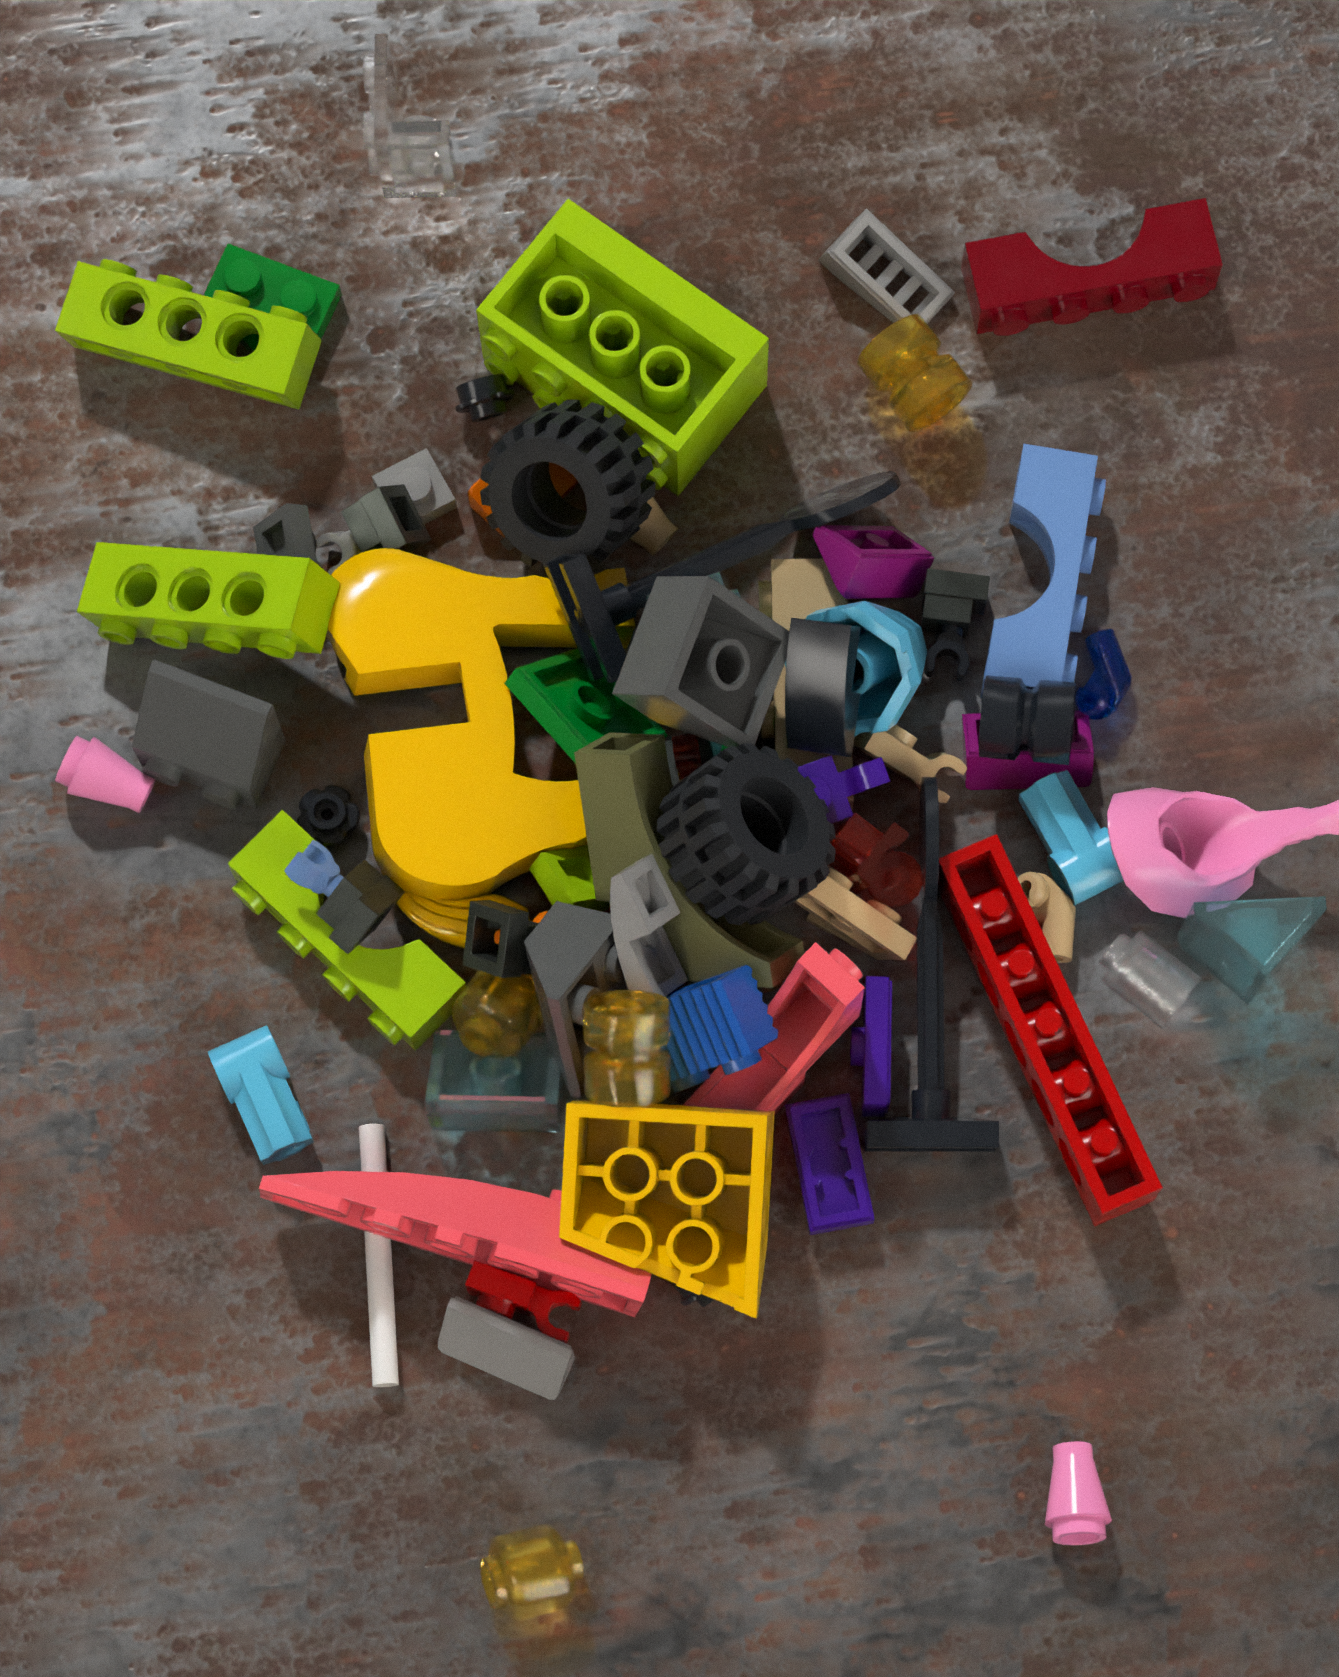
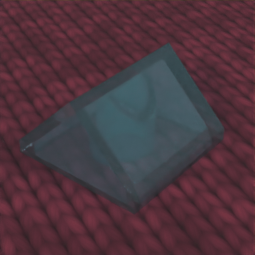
[1178,896,1327,1005]
[425,1030,563,1133]

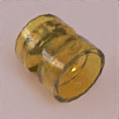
[857,314,973,433]
[583,990,671,1107]

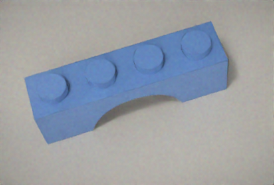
[980,444,1106,698]

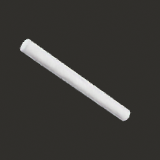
[359,1124,399,1387]

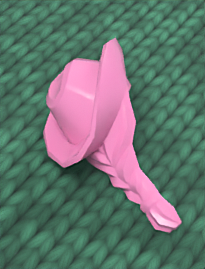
[1107,787,1339,919]

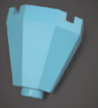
[785,601,927,736]

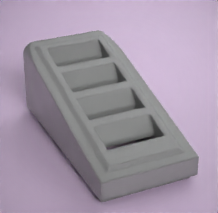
[818,208,955,338]

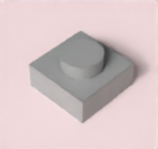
[372,448,457,524]

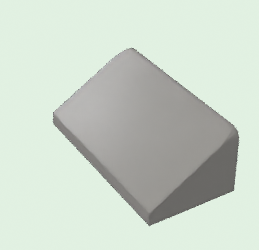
[438,1296,575,1400]

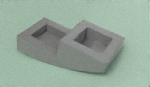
[610,854,688,1010]

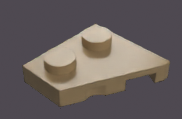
[795,867,917,960]

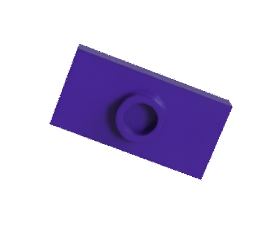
[850,976,892,1117]
[785,1093,875,1235]

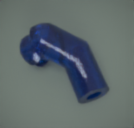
[1075,629,1132,720]

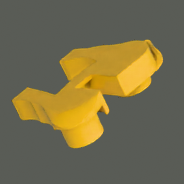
[326,548,635,949]

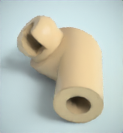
[1018,871,1076,963]

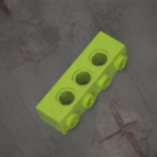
[55,259,322,410]
[77,542,340,659]

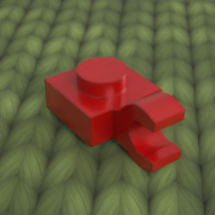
[465,1260,582,1343]

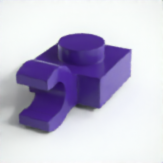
[798,755,890,824]

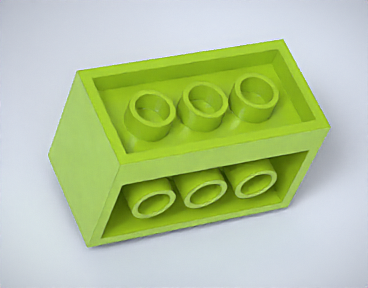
[476,199,769,496]

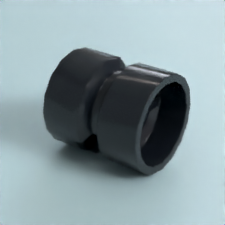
[978,675,1076,765]

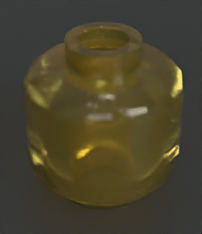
[452,970,543,1058]
[479,1524,584,1621]

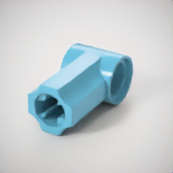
[1018,770,1124,906]
[208,1025,314,1165]

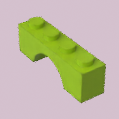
[228,810,469,1051]

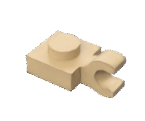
[853,725,967,803]

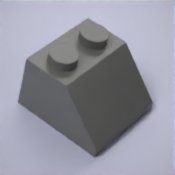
[612,576,789,748]
[132,659,286,809]

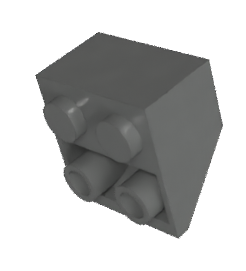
[524,901,636,1099]

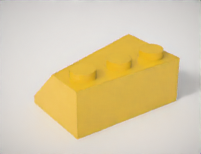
[559,1099,775,1318]

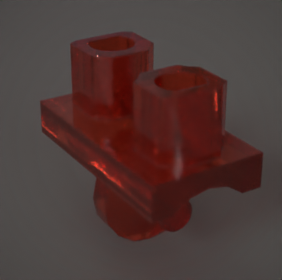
[829,812,923,908]

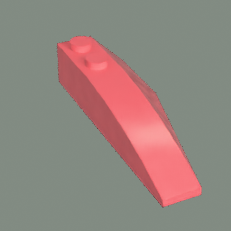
[259,1171,652,1317]

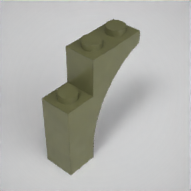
[574,732,804,993]

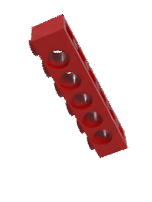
[938,834,1163,1227]

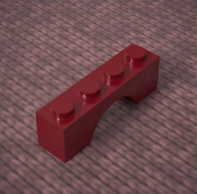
[961,198,1223,336]

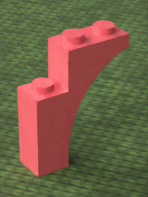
[682,942,865,1115]

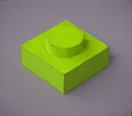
[529,845,610,911]

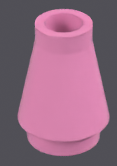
[55,736,156,813]
[1045,1441,1112,1545]

